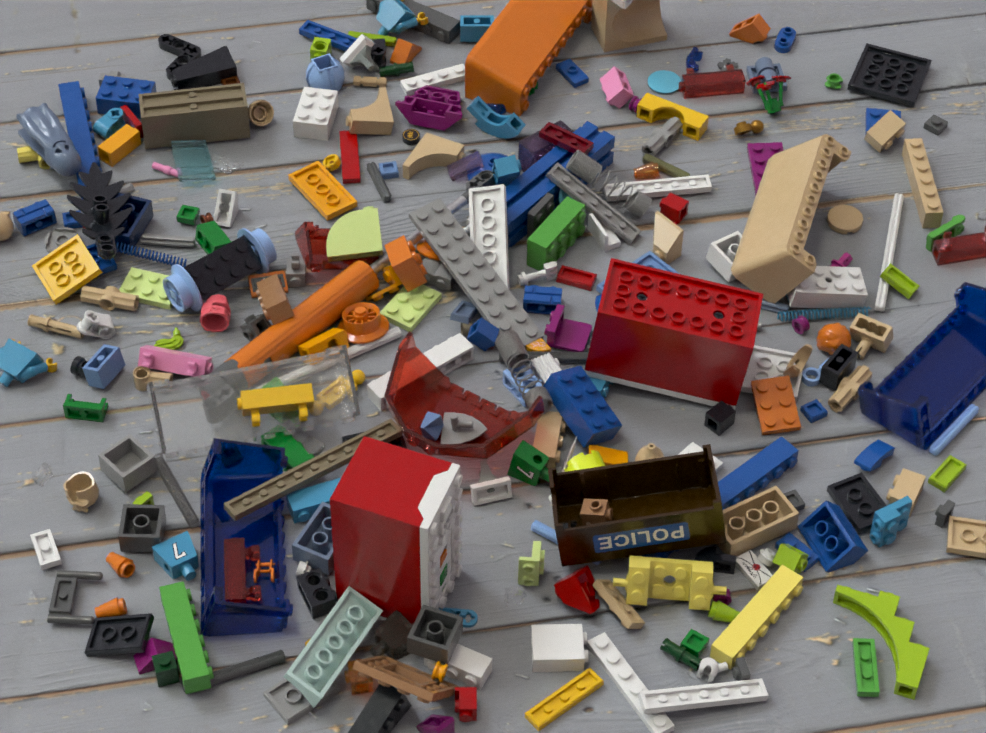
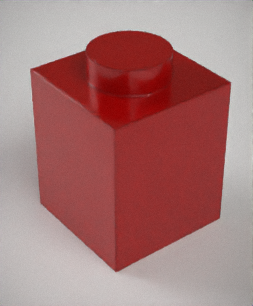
[659,192,689,224]

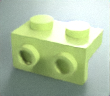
[518,541,545,586]

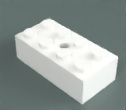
[787,266,868,310]

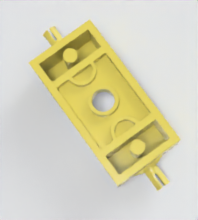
[613,555,727,611]

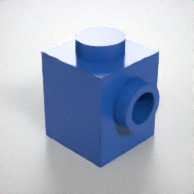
[467,317,499,351]

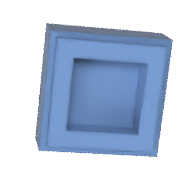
[379,161,399,179]

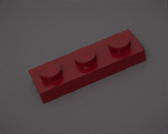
[539,122,594,155]

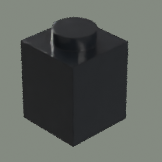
[704,400,736,436]

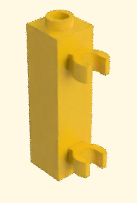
[237,383,314,427]

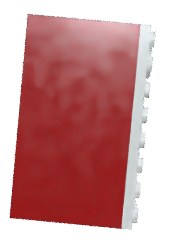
[584,258,763,410]
[330,436,463,626]

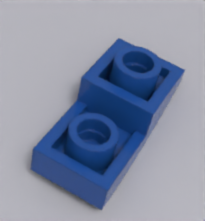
[854,439,895,472]

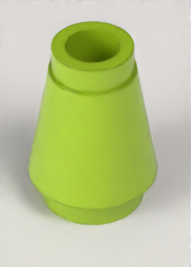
[708,600,740,623]

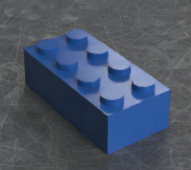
[543,365,622,448]

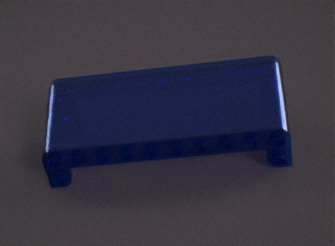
[858,282,986,450]
[200,438,293,637]

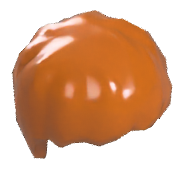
[816,322,851,355]

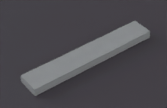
[546,162,641,245]

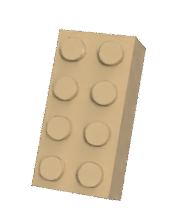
[717,486,799,557]

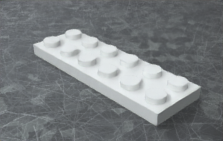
[469,184,510,290]

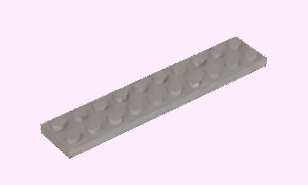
[409,198,544,347]

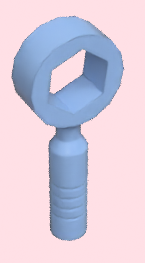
[802,356,831,387]

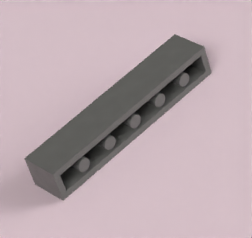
[366,0,460,44]

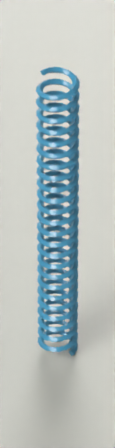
[777,306,871,322]

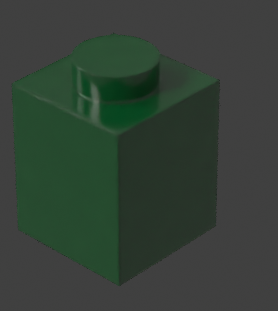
[152,651,180,687]

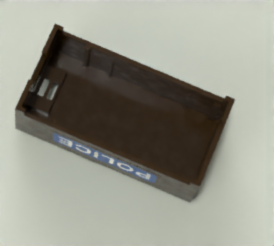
[548,444,726,567]

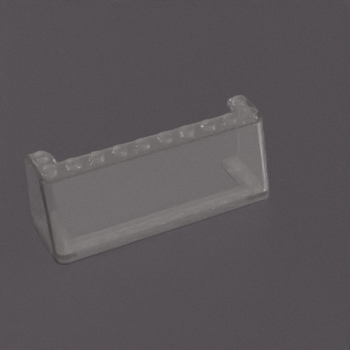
[146,345,361,459]

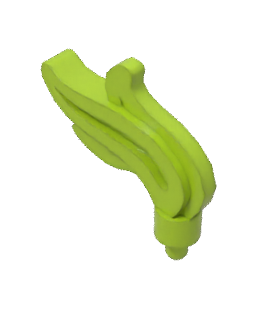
[154,327,184,350]

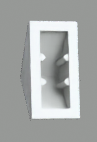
[213,188,239,227]

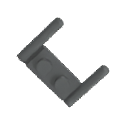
[47,570,103,625]

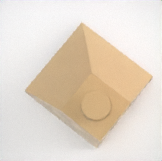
[653,211,684,264]

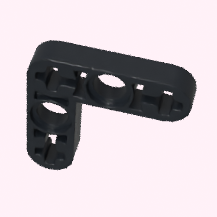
[158,34,201,80]

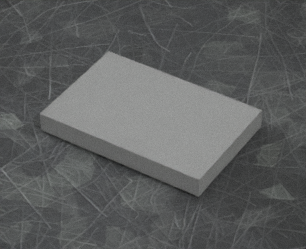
[263,679,341,725]

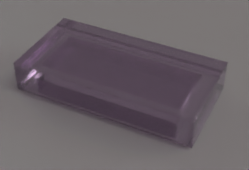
[447,151,484,181]

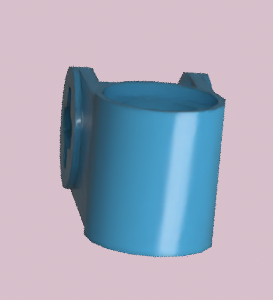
[93,108,126,139]

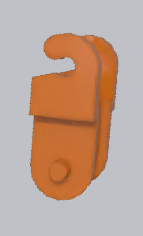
[253,559,276,584]

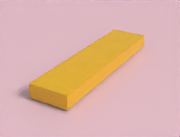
[525,667,604,731]

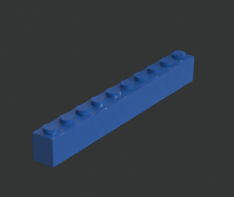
[58,81,102,199]
[642,436,799,558]

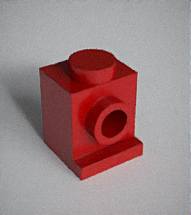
[455,687,477,722]

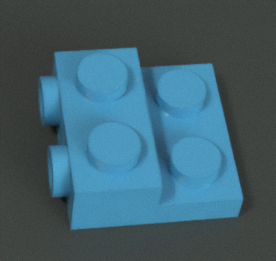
[869,496,913,548]

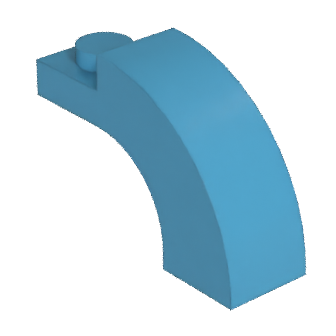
[466,96,526,139]

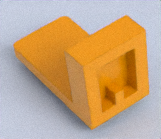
[366,265,402,302]

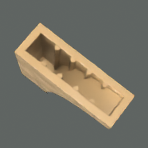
[346,87,394,135]
[403,132,466,180]

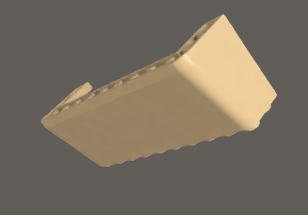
[731,134,851,304]

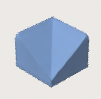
[420,411,444,441]

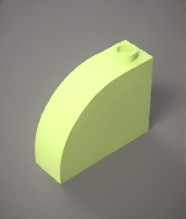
[326,206,383,262]

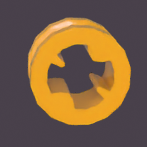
[431,661,448,682]

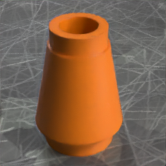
[106,552,135,578]
[95,597,127,618]

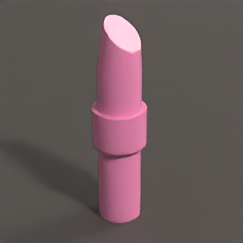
[152,162,183,178]

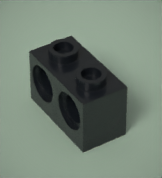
[297,568,338,619]

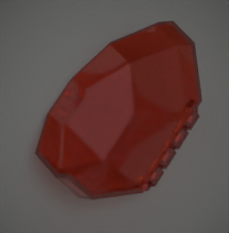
[384,331,544,461]

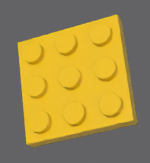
[32,234,103,305]

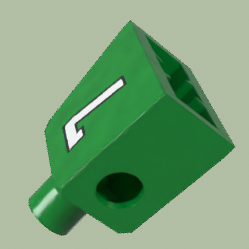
[507,440,549,486]

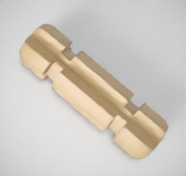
[353,76,387,87]

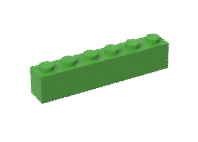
[159,581,214,694]

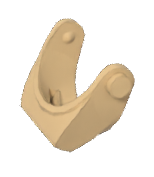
[783,344,813,378]

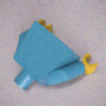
[376,0,429,36]
[0,338,57,387]

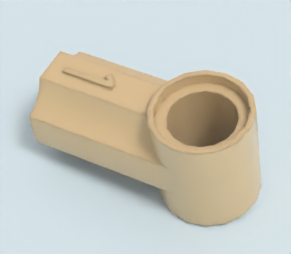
[133,366,173,391]

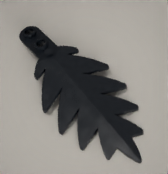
[67,162,133,260]

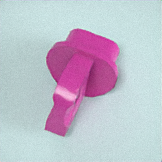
[830,252,853,267]

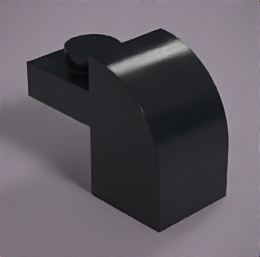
[694,546,736,577]

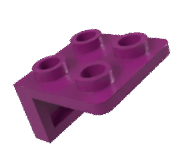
[544,304,592,352]

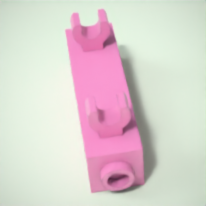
[138,345,213,379]

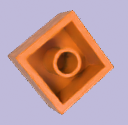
[384,235,428,292]

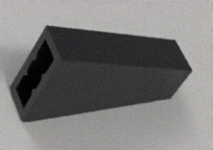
[171,46,237,90]

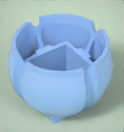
[306,53,345,91]

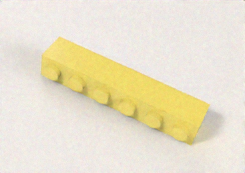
[710,564,803,670]

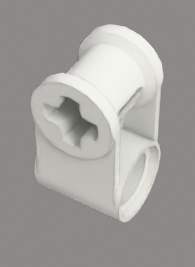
[76,310,116,339]

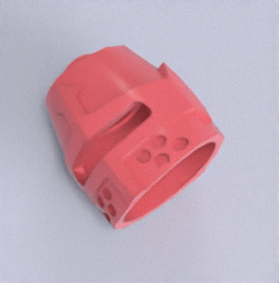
[200,294,231,332]

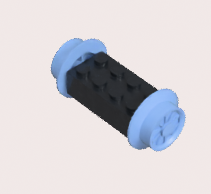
[163,228,277,312]

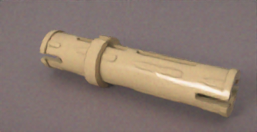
[27,314,84,339]

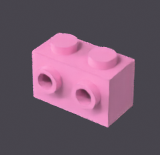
[600,66,634,109]

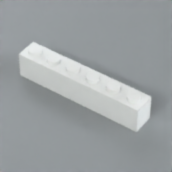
[367,333,474,411]

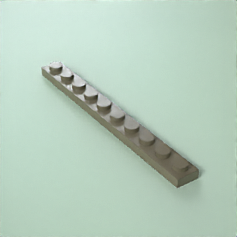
[224,419,403,521]

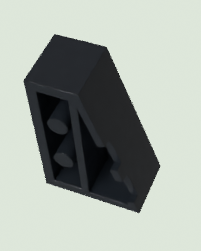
[348,684,412,733]

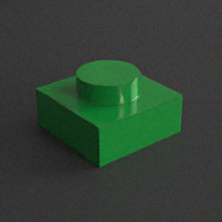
[176,205,200,225]
[680,629,710,657]

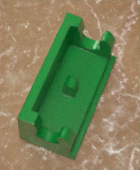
[195,221,232,255]
[63,394,109,422]

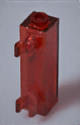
[679,64,746,99]
[932,226,986,266]
[224,538,262,612]

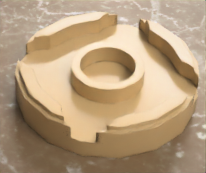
[827,205,863,234]

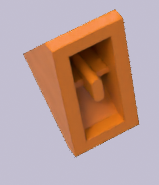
[390,38,422,64]

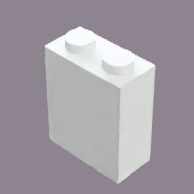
[531,624,588,672]

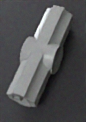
[641,116,683,156]

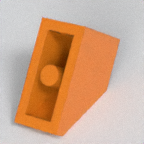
[729,14,771,44]

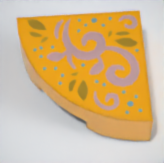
[525,338,551,352]

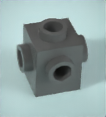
[240,313,271,342]

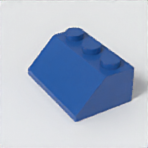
[797,500,868,573]

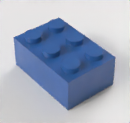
[95,75,156,119]

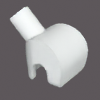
[696,657,728,682]

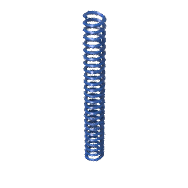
[116,241,187,268]

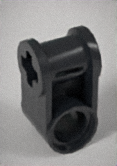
[371,38,386,67]

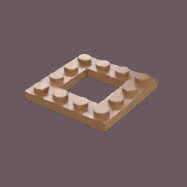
[352,655,460,704]

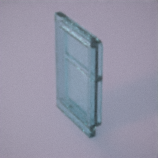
[171,140,216,182]

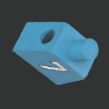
[152,531,199,581]

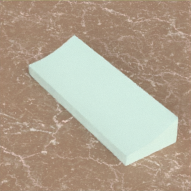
[283,586,383,708]

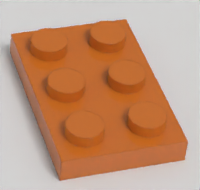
[751,375,801,436]

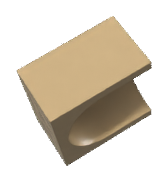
[591,0,667,52]

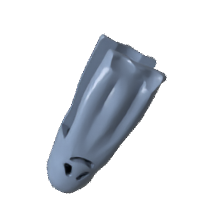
[16,103,82,177]

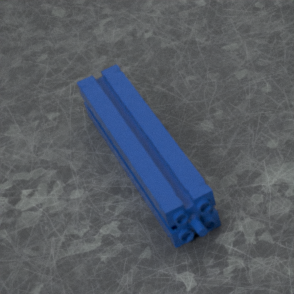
[506,121,615,250]

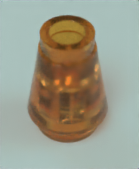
[633,162,660,179]

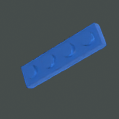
[299,20,358,52]

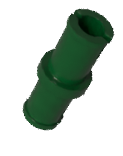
[379,61,414,77]
[660,638,702,671]

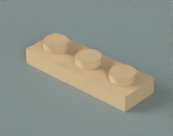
[593,579,645,629]

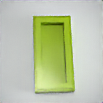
[879,263,920,299]
[928,455,967,493]

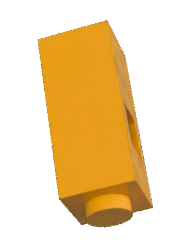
[97,124,141,167]
[297,328,349,366]

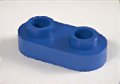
[774,27,796,53]

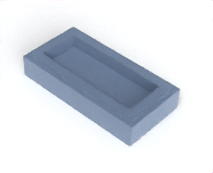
[450,300,478,324]

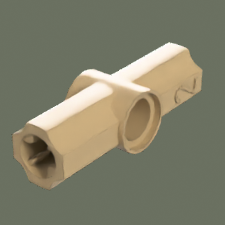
[80,286,139,311]
[828,365,872,413]

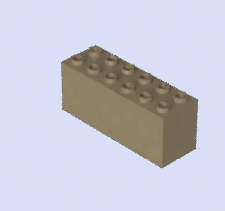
[138,83,250,149]

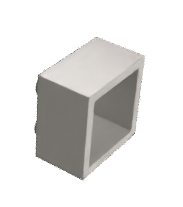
[98,434,157,493]

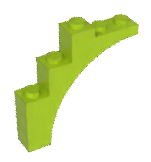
[833,584,930,700]

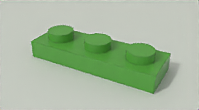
[852,638,880,697]

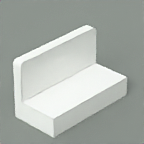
[588,213,621,252]

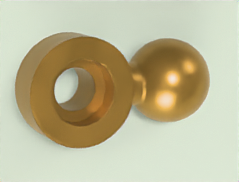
[734,120,764,136]

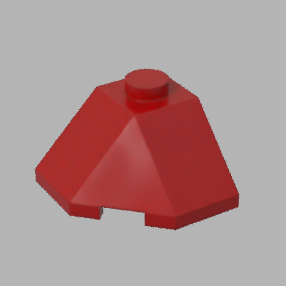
[554,565,600,614]

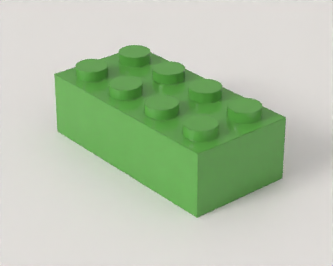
[527,197,586,271]

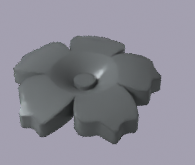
[717,58,738,74]

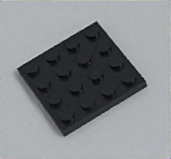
[847,43,932,107]

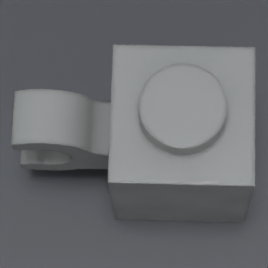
[286,254,306,287]

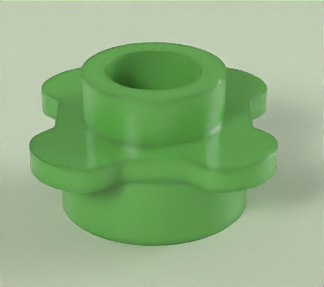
[825,73,843,89]

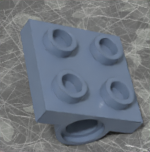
[746,57,787,94]

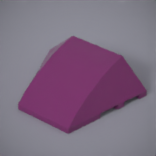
[395,85,462,131]

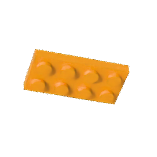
[288,161,358,221]

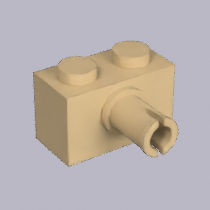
[850,313,894,360]

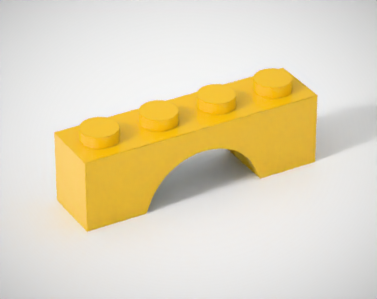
[636,93,709,141]

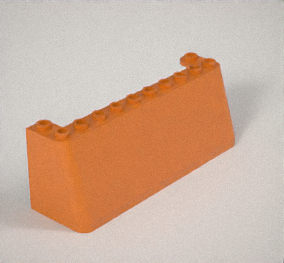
[465,0,593,116]

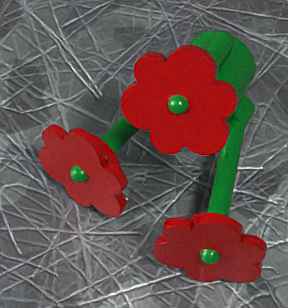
[746,75,791,114]

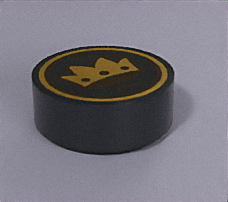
[402,129,420,145]

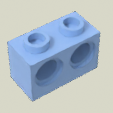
[503,364,543,408]

